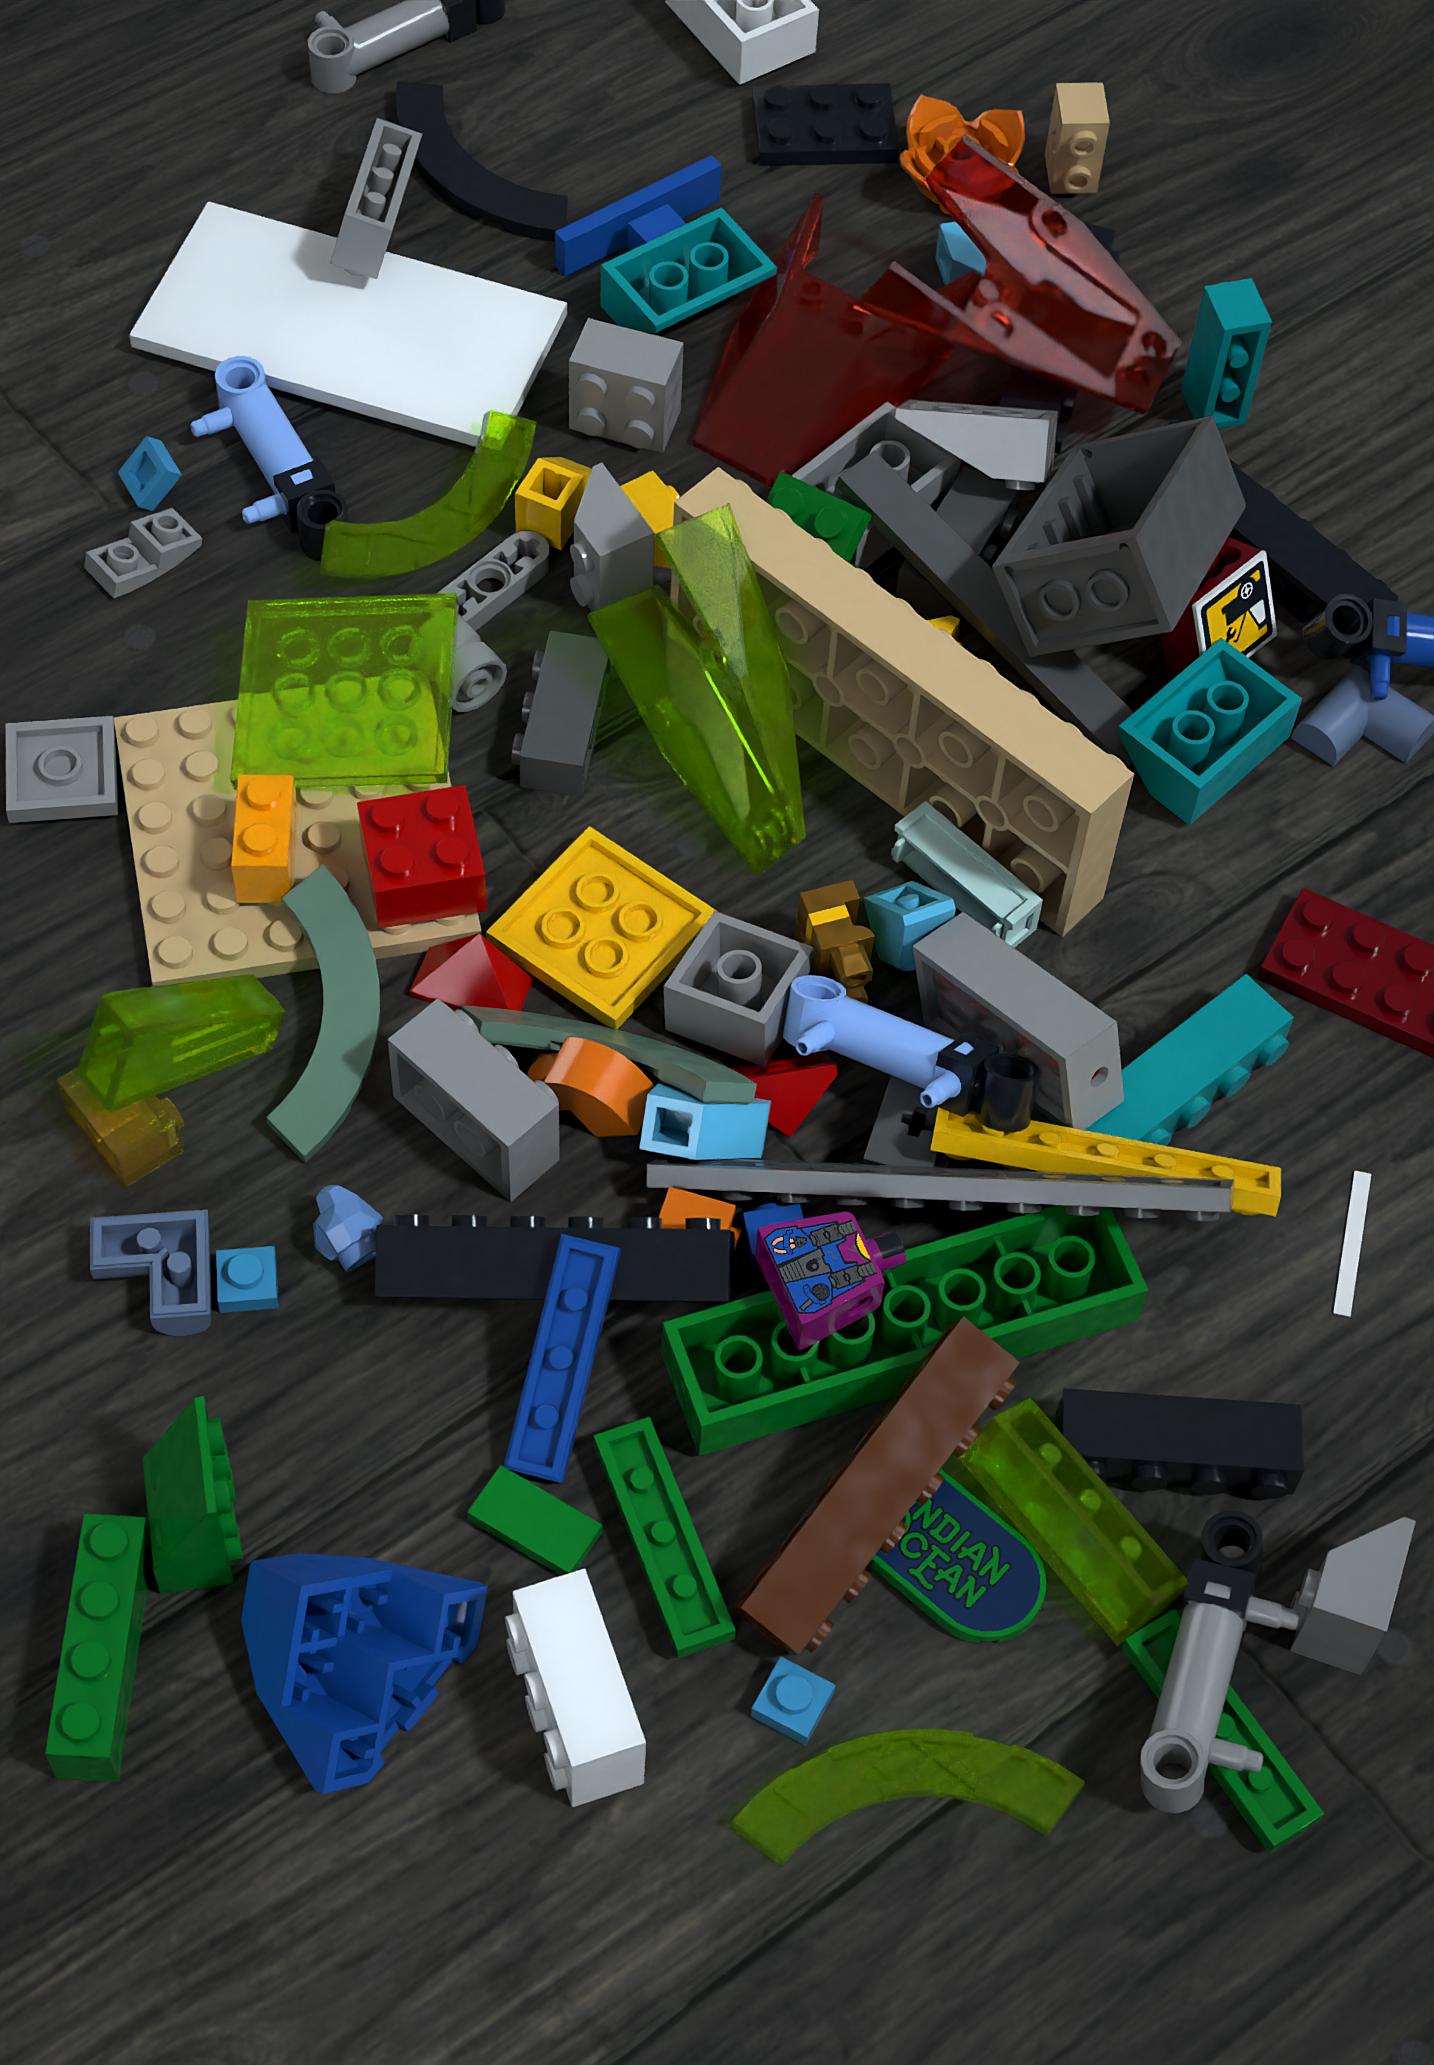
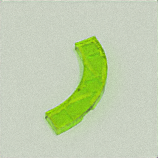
[320,410,537,579]
[731,1729,1085,1866]

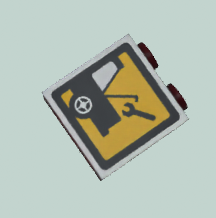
[1160,537,1277,676]

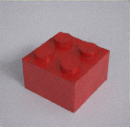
[357,785,487,929]

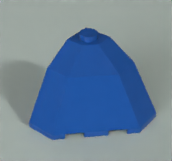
[241,1553,488,1794]

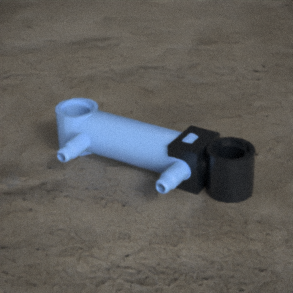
[190,356,351,562]
[783,975,1041,1132]

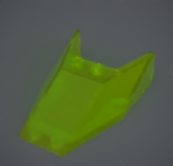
[587,503,806,875]

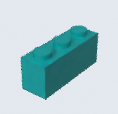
[1181,278,1272,429]

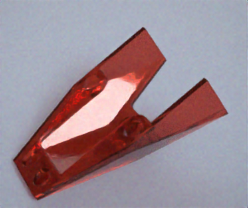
[853,134,1182,415]
[693,192,980,487]

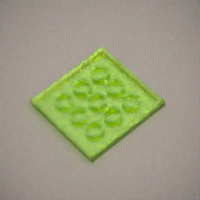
[230,593,459,790]

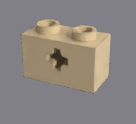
[1045,83,1110,194]

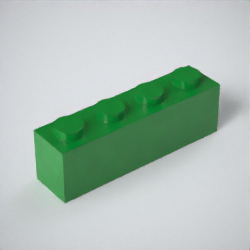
[45,1513,152,1782]

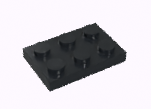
[752,83,899,166]

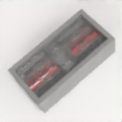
[912,912,1124,1130]

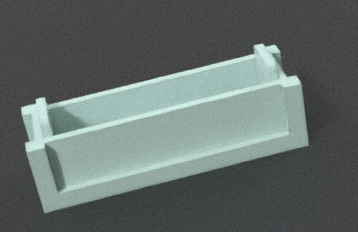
[891,801,1043,948]

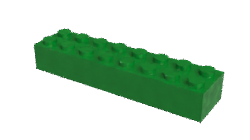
[661,1205,1149,1456]

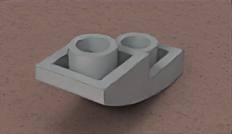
[84,508,202,598]

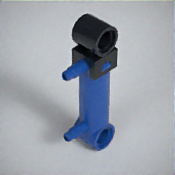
[1302,594,1434,700]

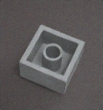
[569,318,683,453]
[664,911,814,1067]

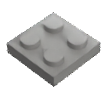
[5,716,118,823]

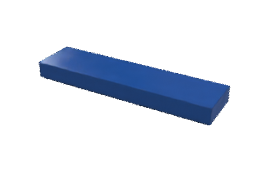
[555,155,721,276]
[504,1234,622,1483]

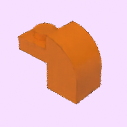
[527,1037,655,1137]

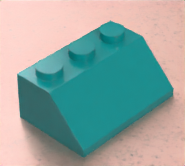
[601,207,777,334]
[1117,638,1302,826]

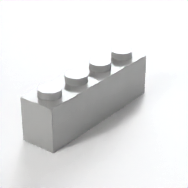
[330,118,422,279]

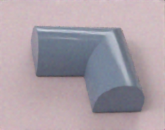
[1291,665,1434,767]
[90,1210,211,1336]

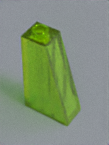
[76,974,286,1113]

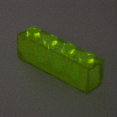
[960,1397,1188,1646]

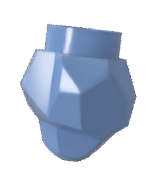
[313,1185,383,1272]

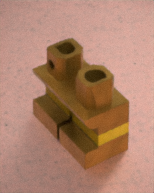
[794,879,875,1004]

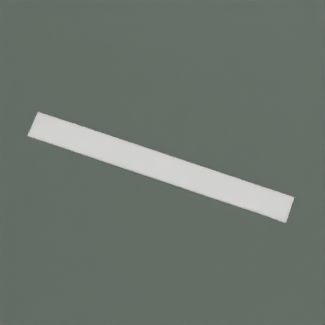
[1333,1171,1371,1317]

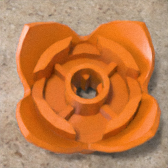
[899,95,1025,216]

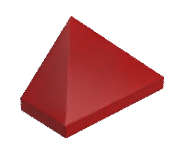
[410,933,533,1011]
[728,1051,838,1138]

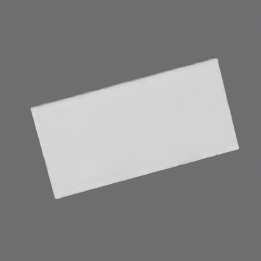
[129,201,567,453]

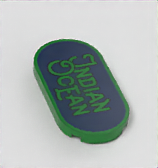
[868,1468,1046,1644]

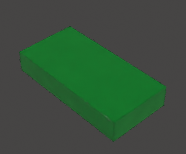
[467,1465,602,1576]

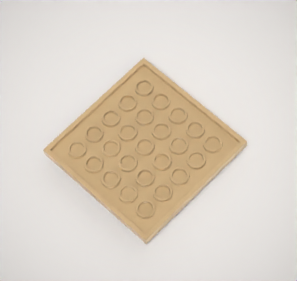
[114,673,482,994]

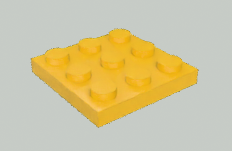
[486,826,717,1029]

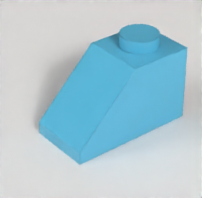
[863,881,956,971]

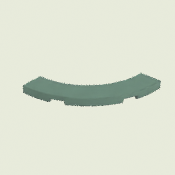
[266,865,380,1163]
[460,1005,757,1105]

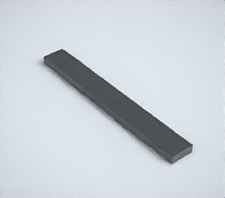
[835,450,1134,769]

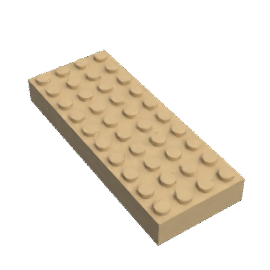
[669,467,1134,937]

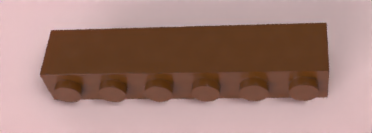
[731,1316,1020,1655]

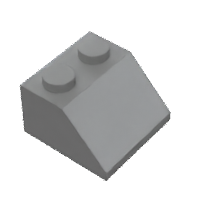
[570,463,654,622]
[1290,1517,1416,1675]

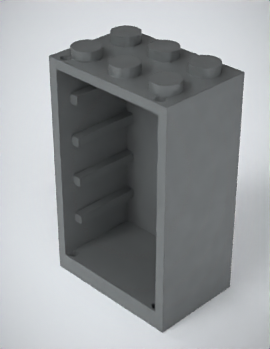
[992,415,1246,657]

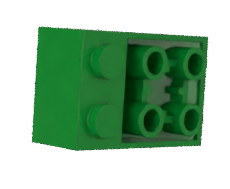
[142,1396,243,1595]

